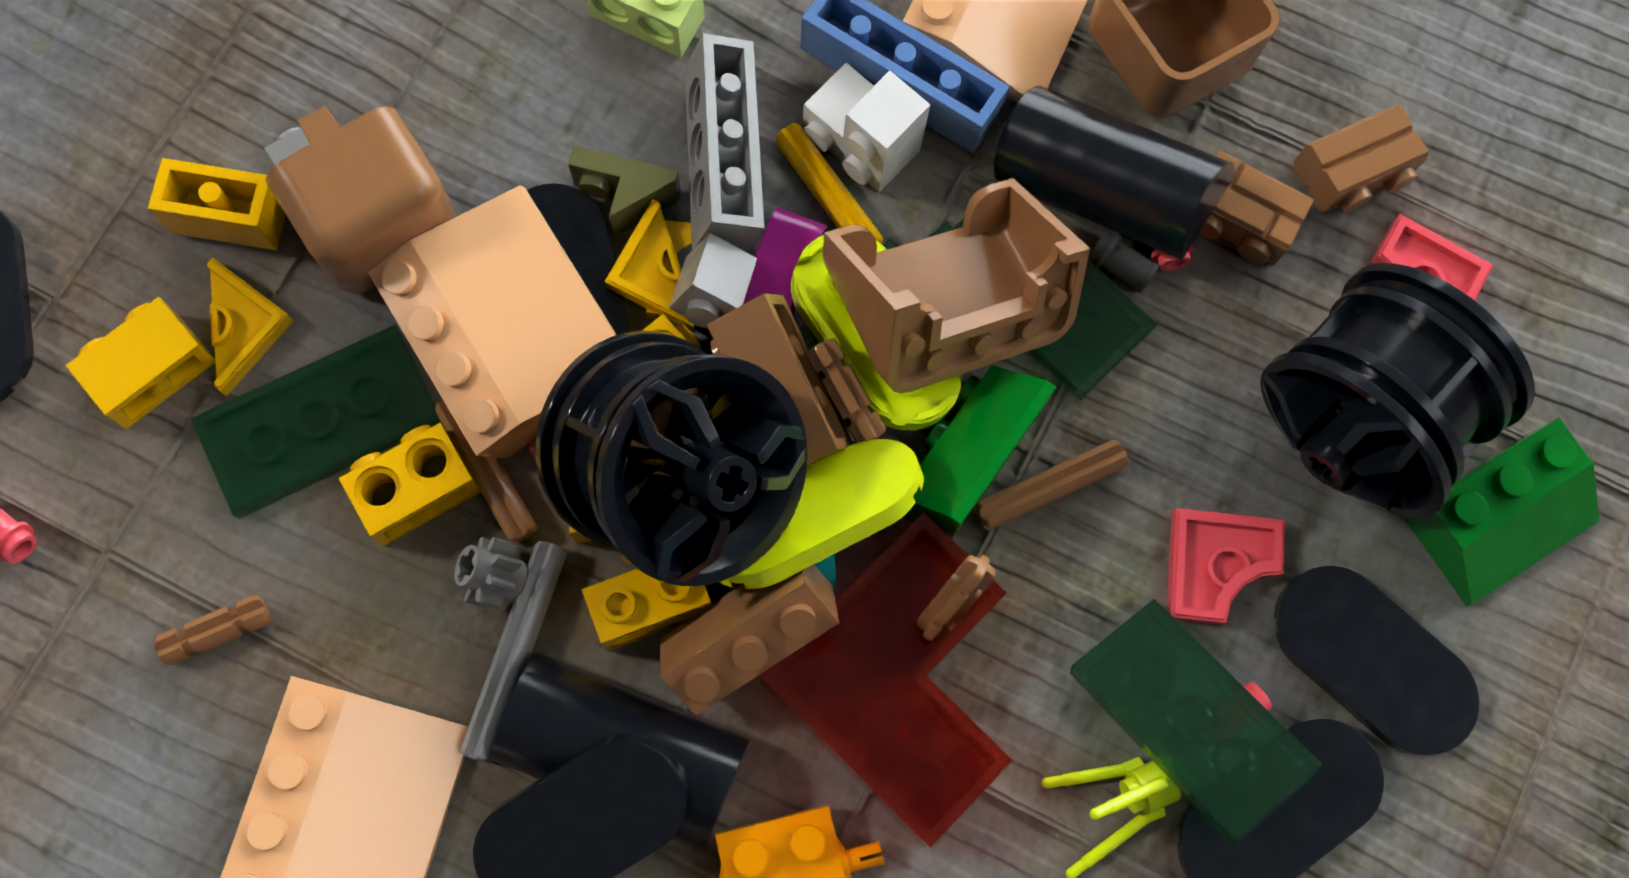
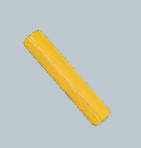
[776,123,883,244]

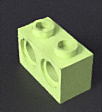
[588,0,705,58]

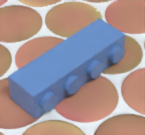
[800,0,1010,154]

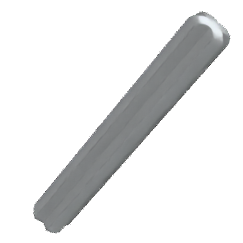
[460,541,567,763]

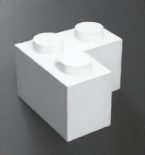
[802,63,930,193]

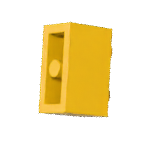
[147,158,286,251]
[65,297,215,430]

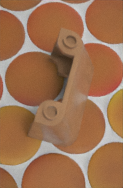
[823,178,1090,393]

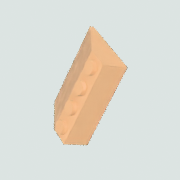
[903,0,1088,103]
[368,185,617,459]
[220,676,468,878]

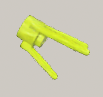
[1041,756,1181,878]

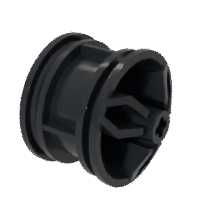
[1260,263,1535,518]
[535,331,808,586]

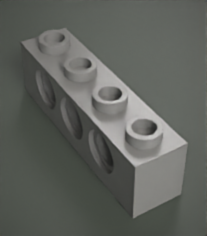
[685,33,764,253]

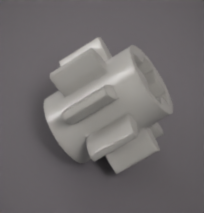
[454,537,527,609]

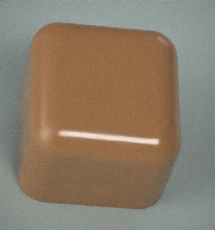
[1089,0,1279,118]
[266,105,457,294]

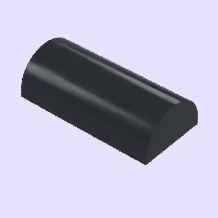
[994,85,1235,260]
[491,653,750,849]

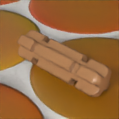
[808,338,886,443]
[917,554,996,641]
[154,595,272,665]

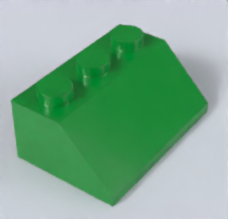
[905,365,1057,546]
[1403,417,1600,607]

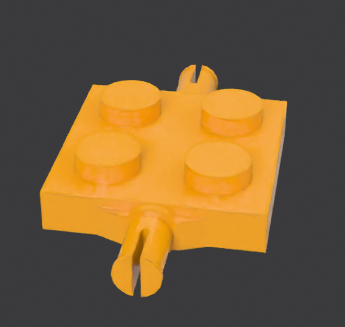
[715,804,885,878]

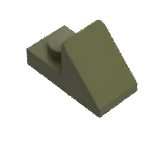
[568,145,681,235]

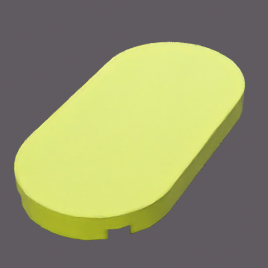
[791,235,963,430]
[720,439,924,589]

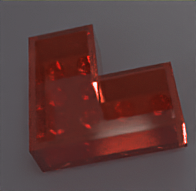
[760,512,1013,848]

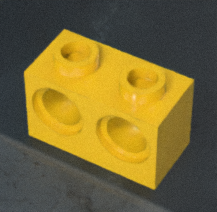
[338,423,481,546]
[581,569,711,652]

